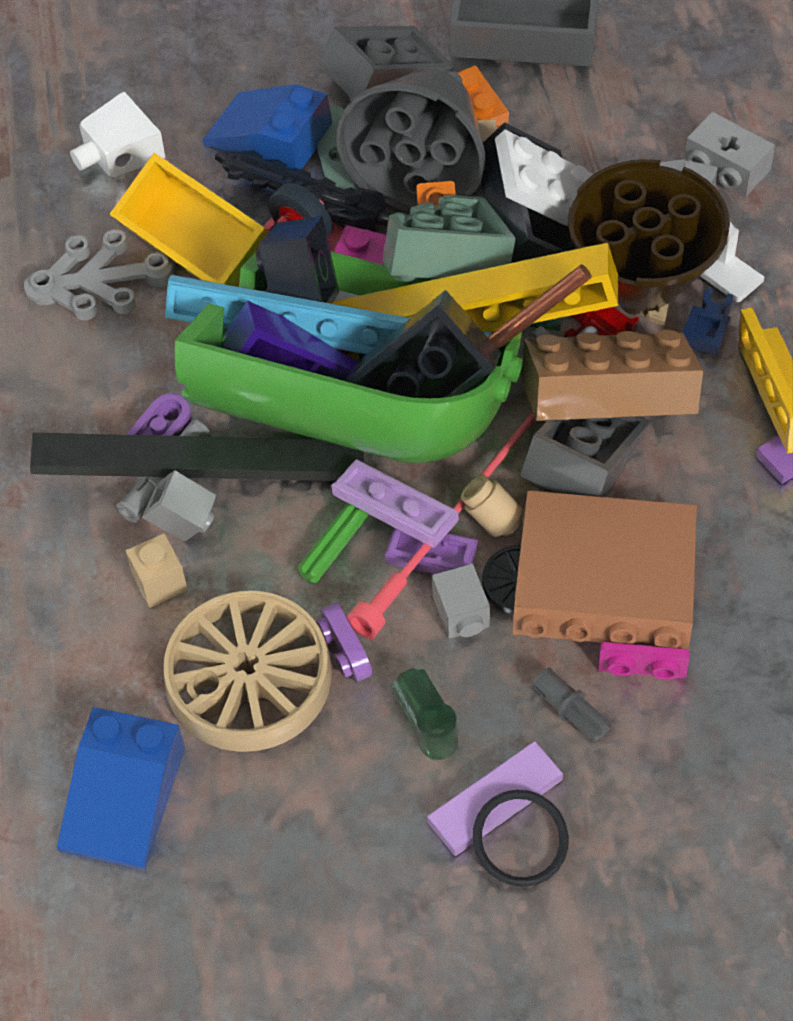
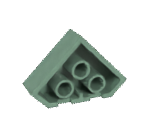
[382,195,515,282]

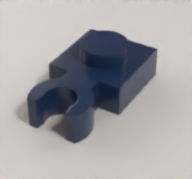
[682,288,733,356]

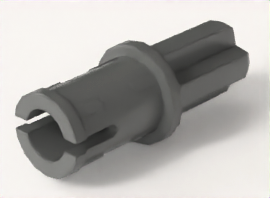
[531,667,611,741]

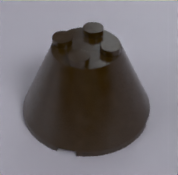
[568,159,730,315]

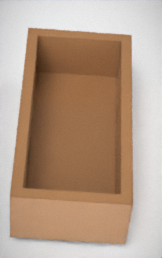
[522,330,703,421]

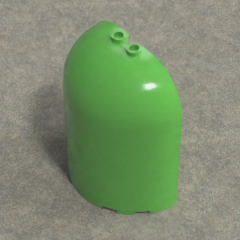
[175,251,523,464]

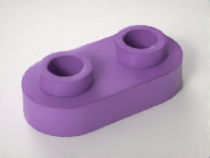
[127,393,192,436]
[316,602,373,683]

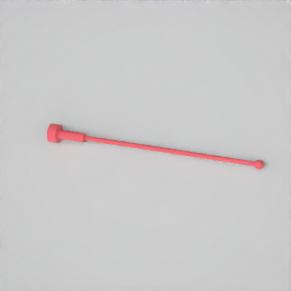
[347,411,536,639]

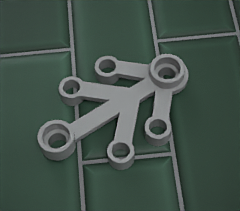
[24,229,175,320]

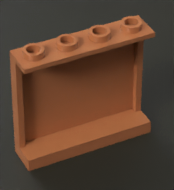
[513,491,697,650]

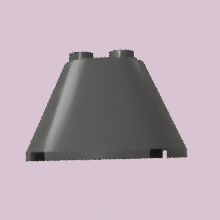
[336,69,485,214]

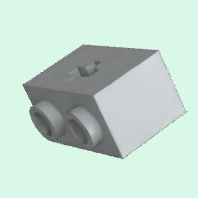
[684,111,775,197]

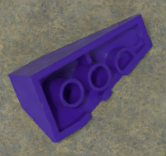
[222,300,357,381]

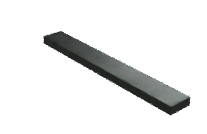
[30,432,364,481]

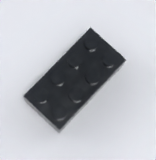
[481,122,575,263]

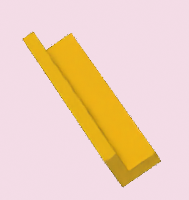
[738,308,793,454]

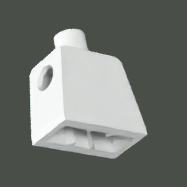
[70,92,166,177]

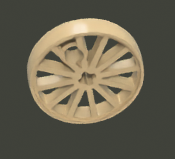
[164,591,332,752]

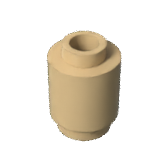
[461,475,522,537]

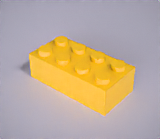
[109,152,269,287]

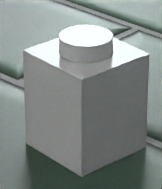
[142,470,217,542]
[432,563,490,639]

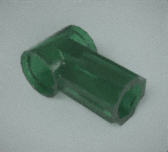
[390,667,459,760]

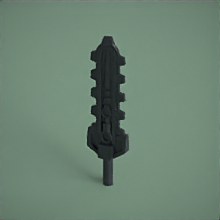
[215,151,392,232]

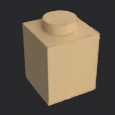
[125,533,188,609]

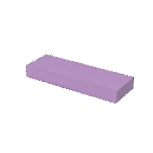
[331,459,459,548]
[427,741,563,856]

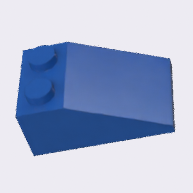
[202,84,332,171]
[57,707,185,870]

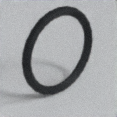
[472,789,569,887]

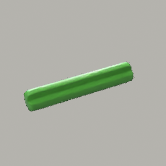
[298,503,369,584]

